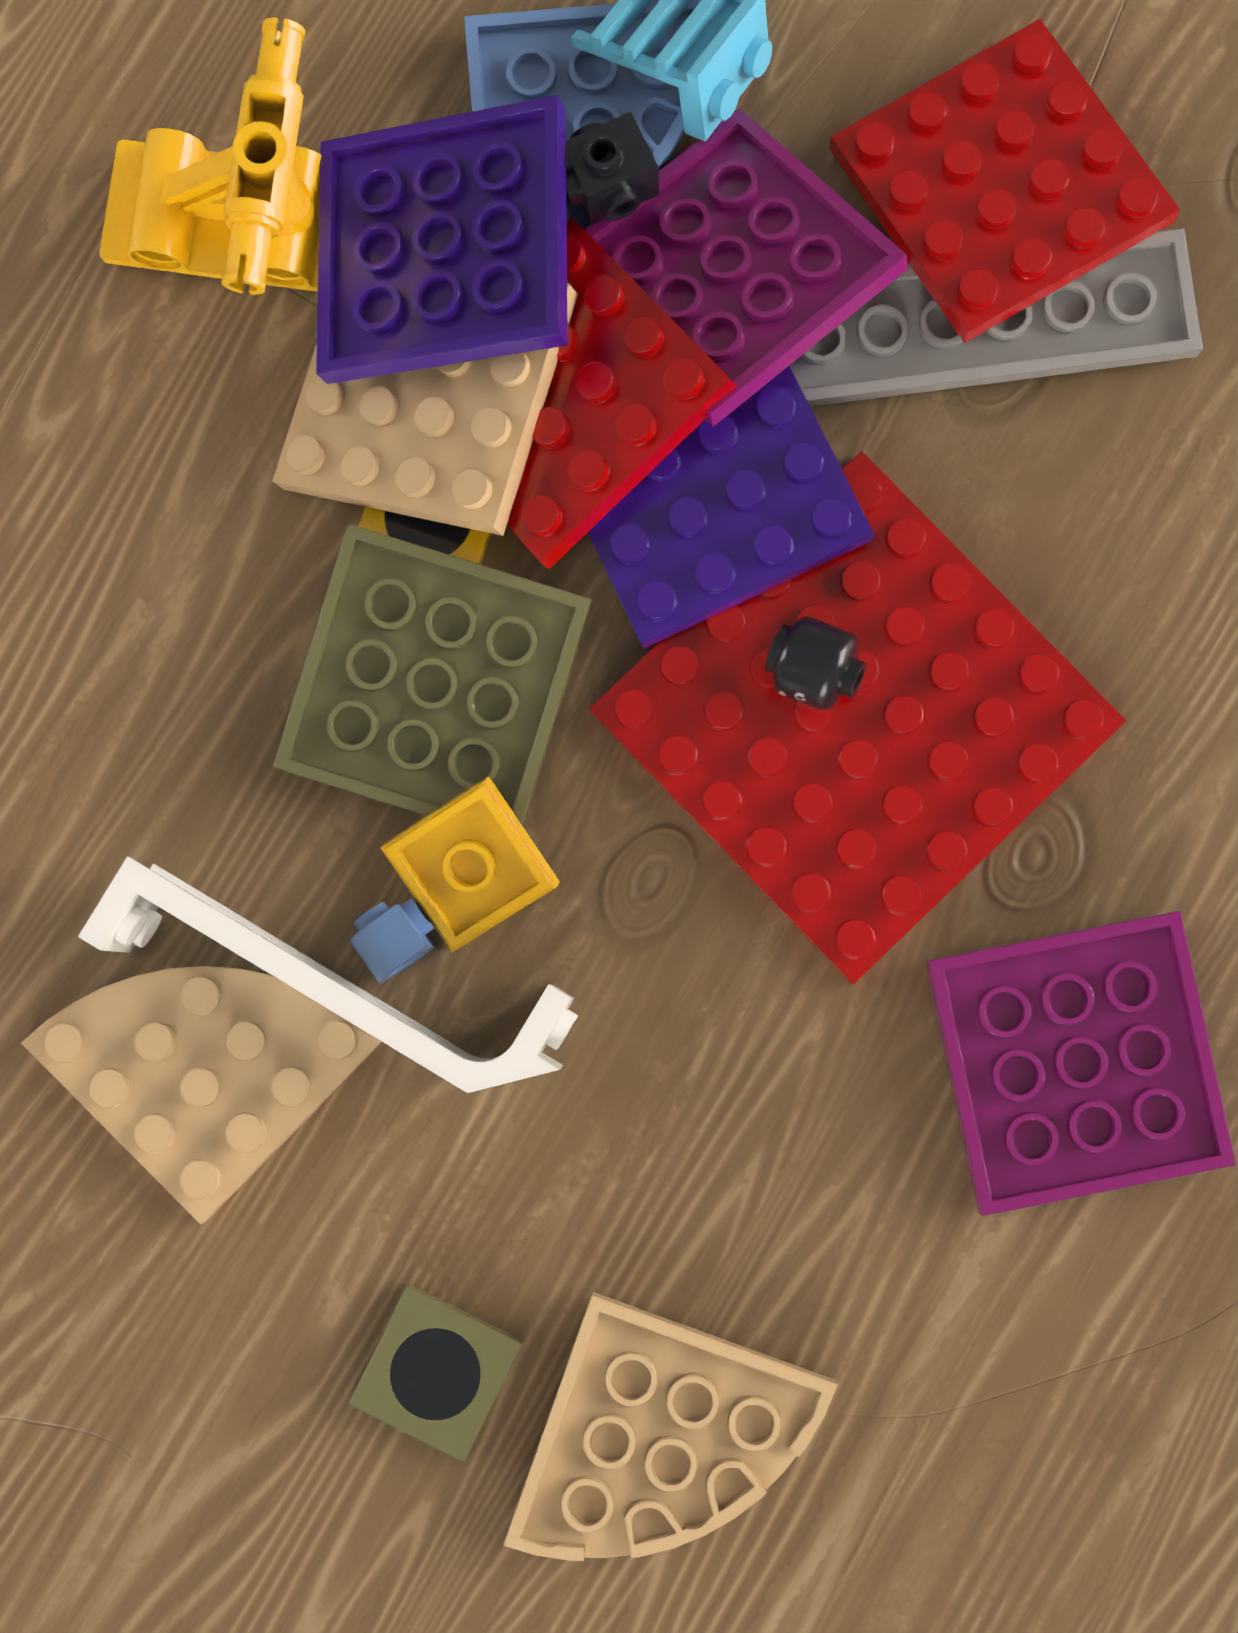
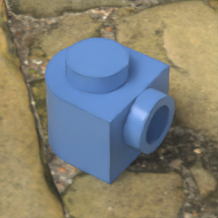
[350,897,436,984]

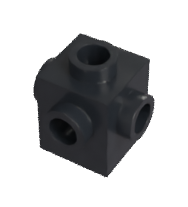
[566,112,659,226]

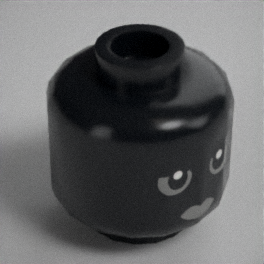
[765,616,867,710]

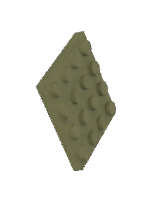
[273,524,593,826]

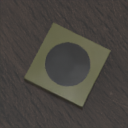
[349,1283,523,1463]

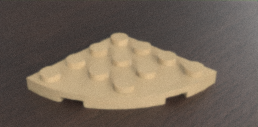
[21,966,383,1225]
[503,1292,838,1561]

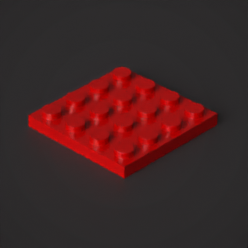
[829,19,1180,343]
[507,216,736,569]

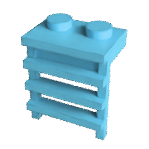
[571,0,772,142]

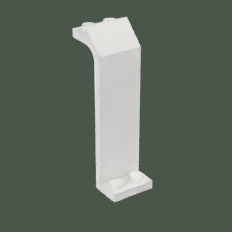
[78,856,578,1093]

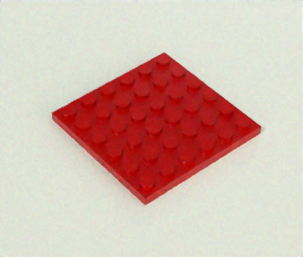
[589,451,1127,984]

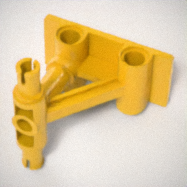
[99,17,321,295]

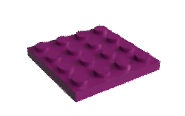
[585,108,908,427]
[926,911,1236,1216]

